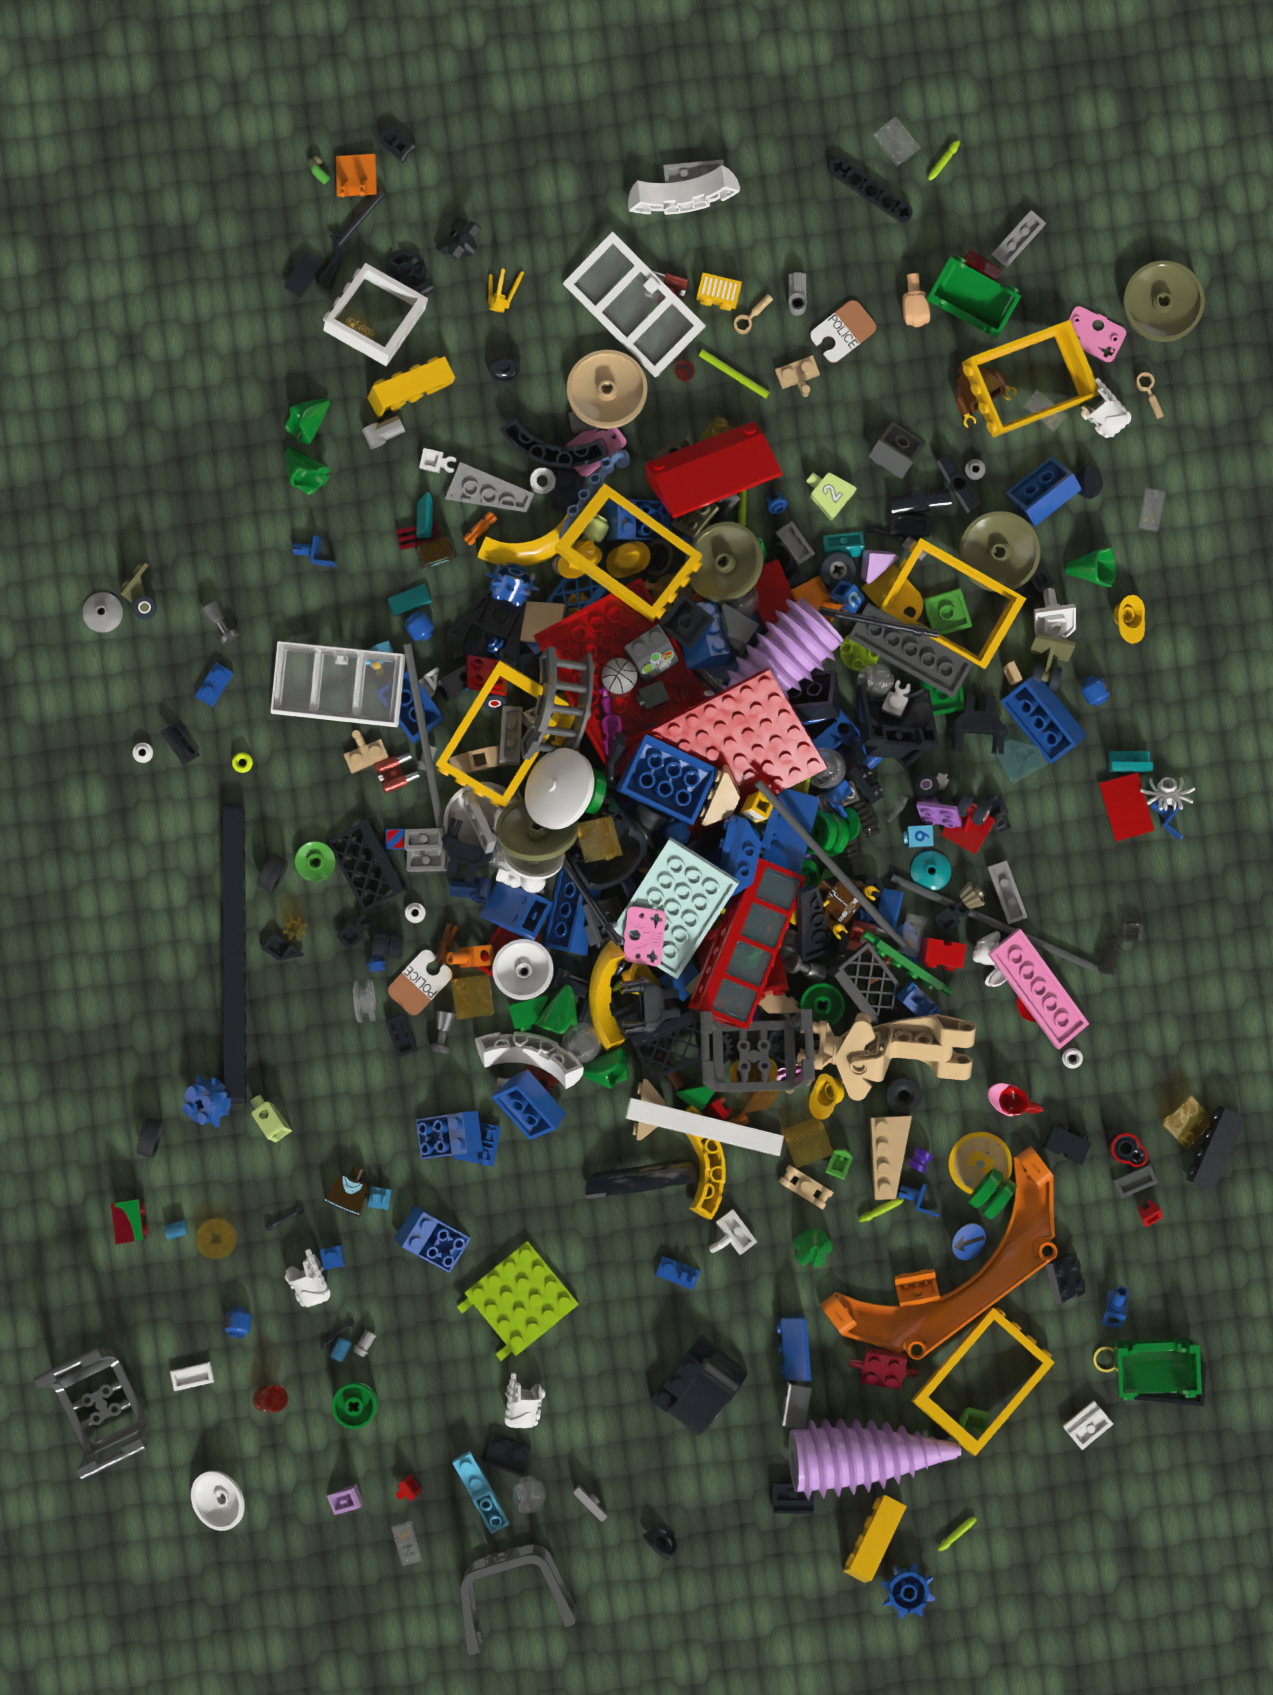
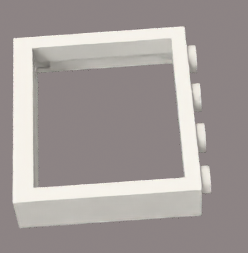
[323,263,428,366]

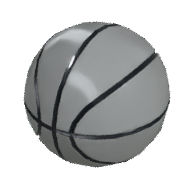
[601,658,637,694]

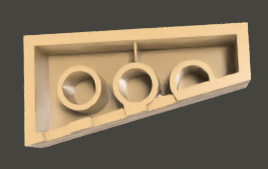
[869,1115,912,1200]

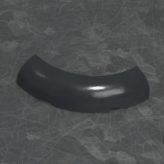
[499,417,610,468]
[585,1159,699,1199]

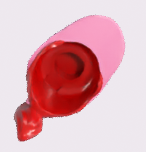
[987,1083,1044,1116]

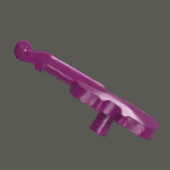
[598,686,628,757]

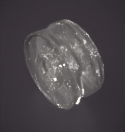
[353,979,377,1023]

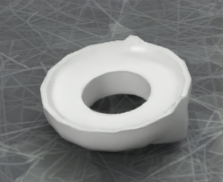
[530,468,555,494]

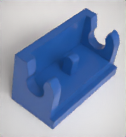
[896,980,941,1017]

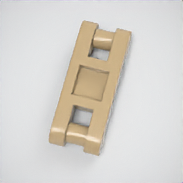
[778,1165,834,1209]

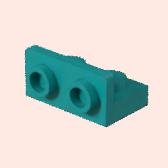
[1109,751,1153,772]

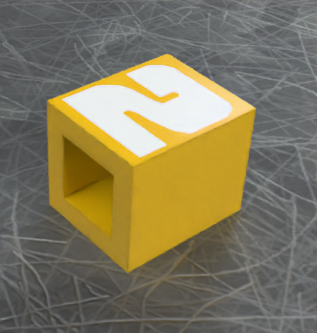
[740,791,773,823]

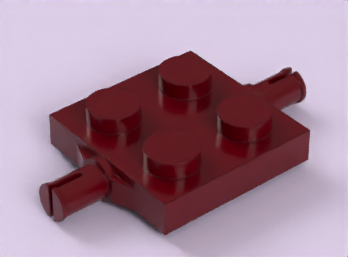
[849,1347,919,1390]

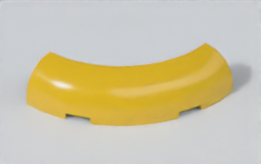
[478,513,569,566]
[589,940,626,1052]
[684,1105,726,1220]

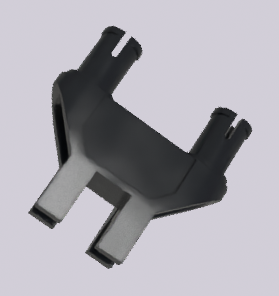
[949,694,1009,755]
[441,817,499,884]
[620,976,680,1035]

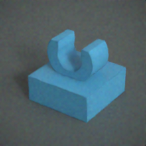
[368,1186,392,1210]

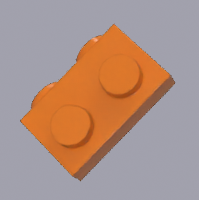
[894,1269,940,1308]

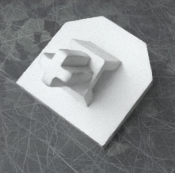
[1034,588,1076,639]

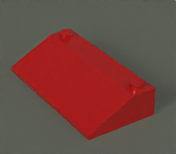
[645,421,782,519]

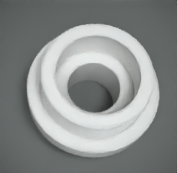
[133,743,153,763]
[405,903,426,923]
[1062,1048,1083,1068]

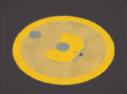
[949,1132,1012,1194]

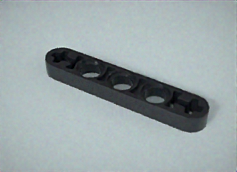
[829,158,913,223]

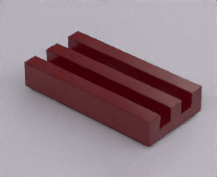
[396,522,439,551]

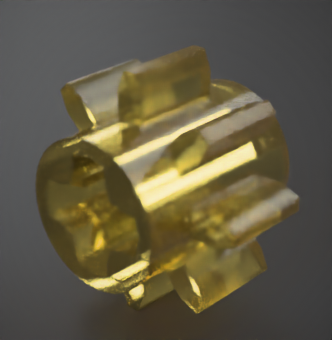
[283,916,308,941]

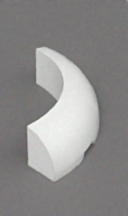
[628,165,740,215]
[475,1032,584,1089]

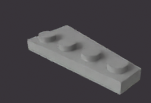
[445,462,535,512]

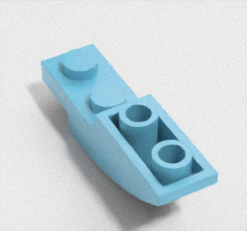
[452,1451,509,1534]

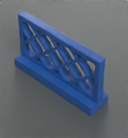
[545,574,616,617]

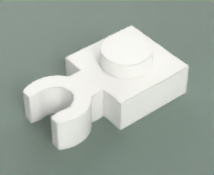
[419,448,457,473]
[881,680,910,718]

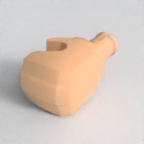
[902,273,931,327]

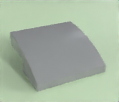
[404,828,447,872]

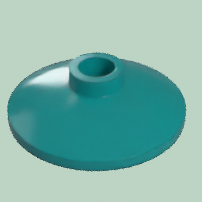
[911,851,951,891]

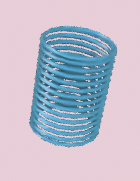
[164,1220,188,1240]
[330,1337,352,1362]

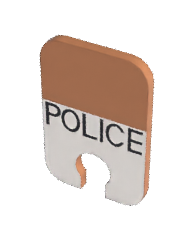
[810,300,876,363]
[388,950,452,1015]

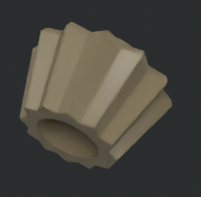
[959,881,985,909]

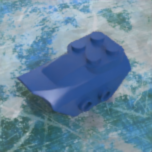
[719,813,762,898]

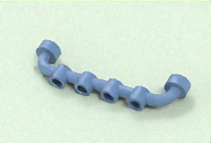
[559,450,631,546]

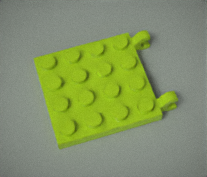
[457,1241,579,1361]

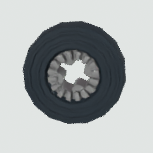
[819,551,856,587]

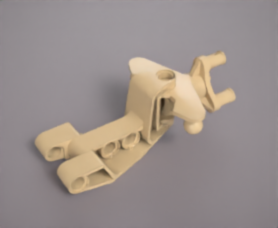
[797,1012,976,1101]

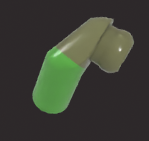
[308,155,331,184]

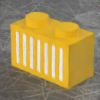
[697,273,742,311]

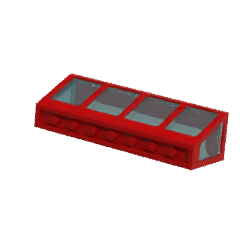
[688,858,806,1029]

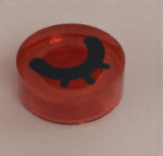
[675,361,695,382]

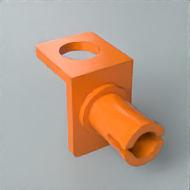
[446,945,494,968]

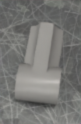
[788,272,807,316]
[362,415,405,449]

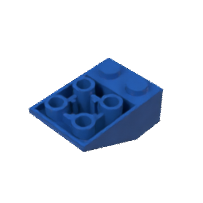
[607,499,671,543]
[479,881,553,941]
[416,1111,483,1160]
[394,1205,471,1273]

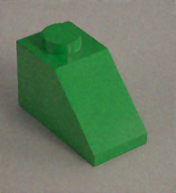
[508,995,549,1032]

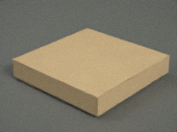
[520,601,567,643]

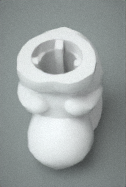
[496,858,546,894]
[972,931,1006,987]

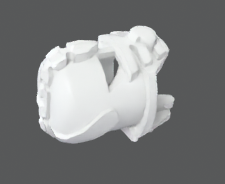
[1081,378,1131,438]
[285,1249,330,1307]
[505,1373,545,1428]

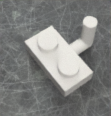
[709,1209,757,1255]

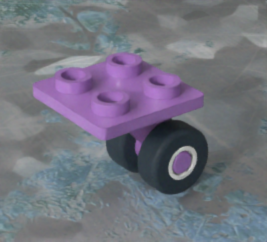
[914,774,962,828]

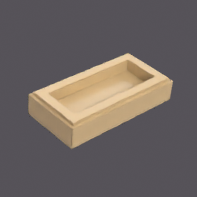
[1003,661,1022,686]

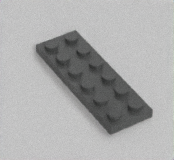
[848,603,974,698]

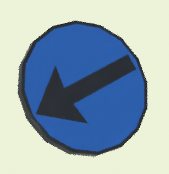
[950,1222,987,1261]

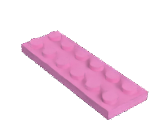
[988,928,1089,1049]

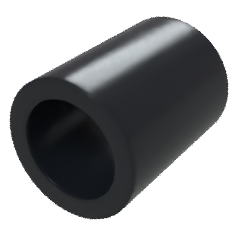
[412,279,435,296]

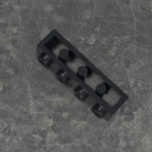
[1186,1105,1247,1192]

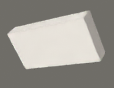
[170,1361,215,1391]

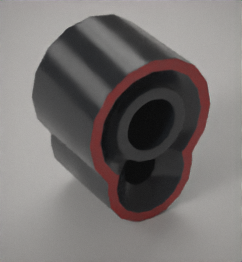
[1108,1132,1148,1167]

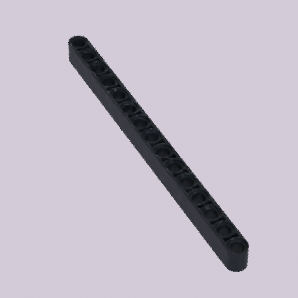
[223,803,247,1104]

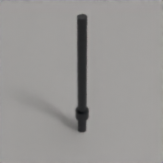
[819,606,939,638]

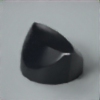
[486,356,521,383]
[1075,463,1103,499]
[766,541,795,573]
[642,1526,677,1560]

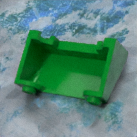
[926,255,1021,339]
[1113,1338,1202,1401]

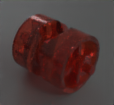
[253,1385,288,1412]

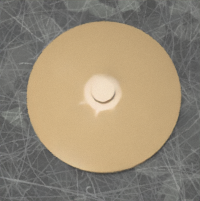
[567,350,647,429]

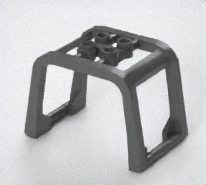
[700,1009,815,1092]
[33,1347,151,1480]
[460,1543,577,1655]

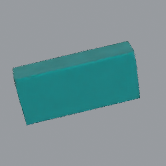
[416,492,433,538]
[823,531,865,558]
[388,583,432,617]

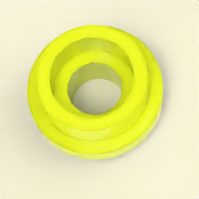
[232,752,253,773]

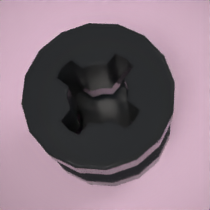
[864,878,884,899]

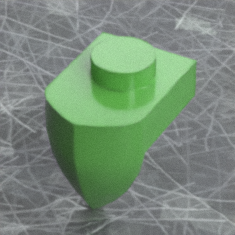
[826,1148,853,1180]
[959,1407,991,1434]

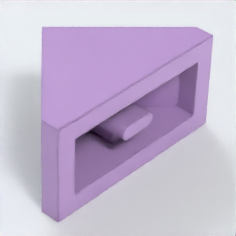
[860,550,899,584]
[327,1484,364,1515]

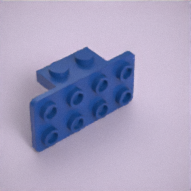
[760,788,820,874]

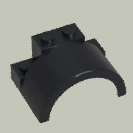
[855,683,939,759]
[564,789,648,890]
[650,1334,748,1436]

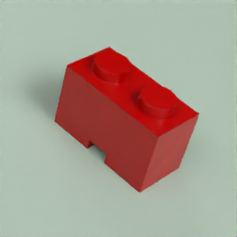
[918,937,967,971]

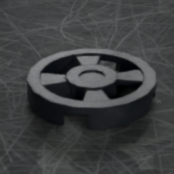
[386,250,426,289]
[768,1027,805,1064]

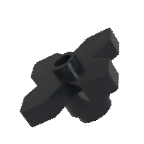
[435,217,481,259]

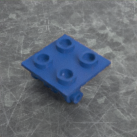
[454,1122,501,1167]

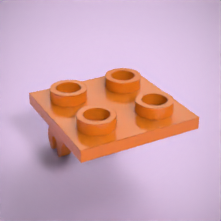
[336,154,377,197]
[790,575,847,622]

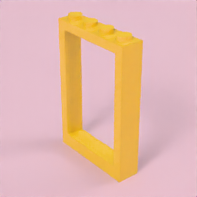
[962,320,1101,438]
[555,483,703,623]
[878,538,1026,669]
[436,660,570,808]
[911,1307,1055,1456]

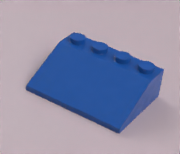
[615,734,718,825]

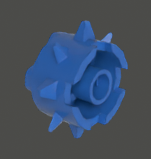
[486,563,539,606]
[182,1075,231,1128]
[881,1563,936,1619]

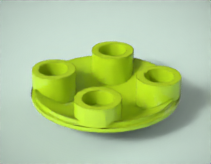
[839,634,879,671]

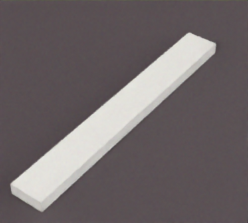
[625,1098,784,1156]

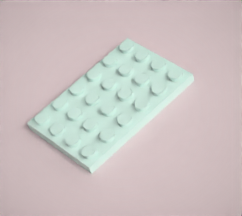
[608,837,740,979]

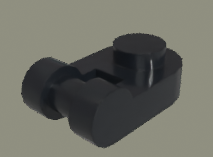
[380,128,416,163]

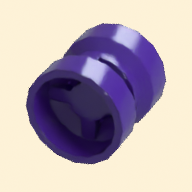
[906,1146,933,1174]

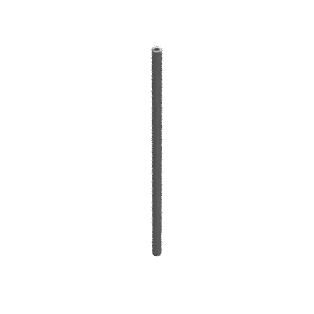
[403,643,450,862]
[755,780,907,949]
[890,874,1097,972]

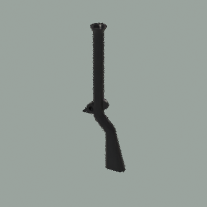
[316,189,387,290]
[580,733,627,825]

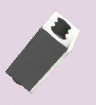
[781,1380,812,1429]

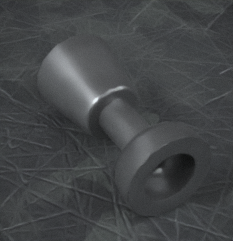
[201,600,239,645]
[784,953,827,984]
[429,1011,456,1054]

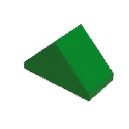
[676,1086,715,1112]

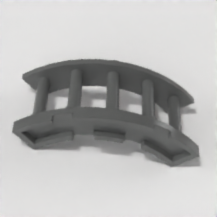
[520,647,595,760]

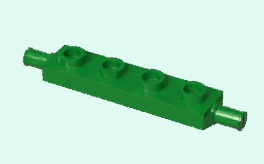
[862,930,953,997]

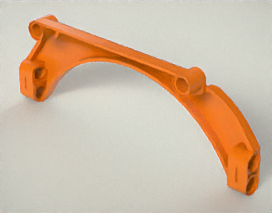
[819,1146,1057,1359]

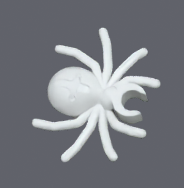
[1140,777,1195,811]

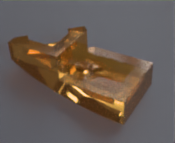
[742,1091,781,1113]

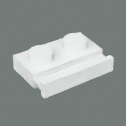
[1062,1400,1113,1450]

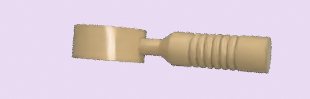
[734,294,773,334]
[1135,372,1164,419]

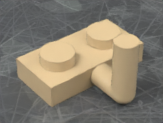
[775,355,820,397]
[344,730,389,773]

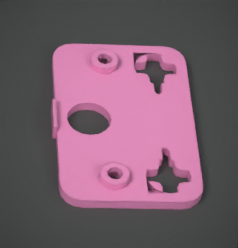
[1069,306,1126,362]
[565,428,627,477]
[624,906,666,966]

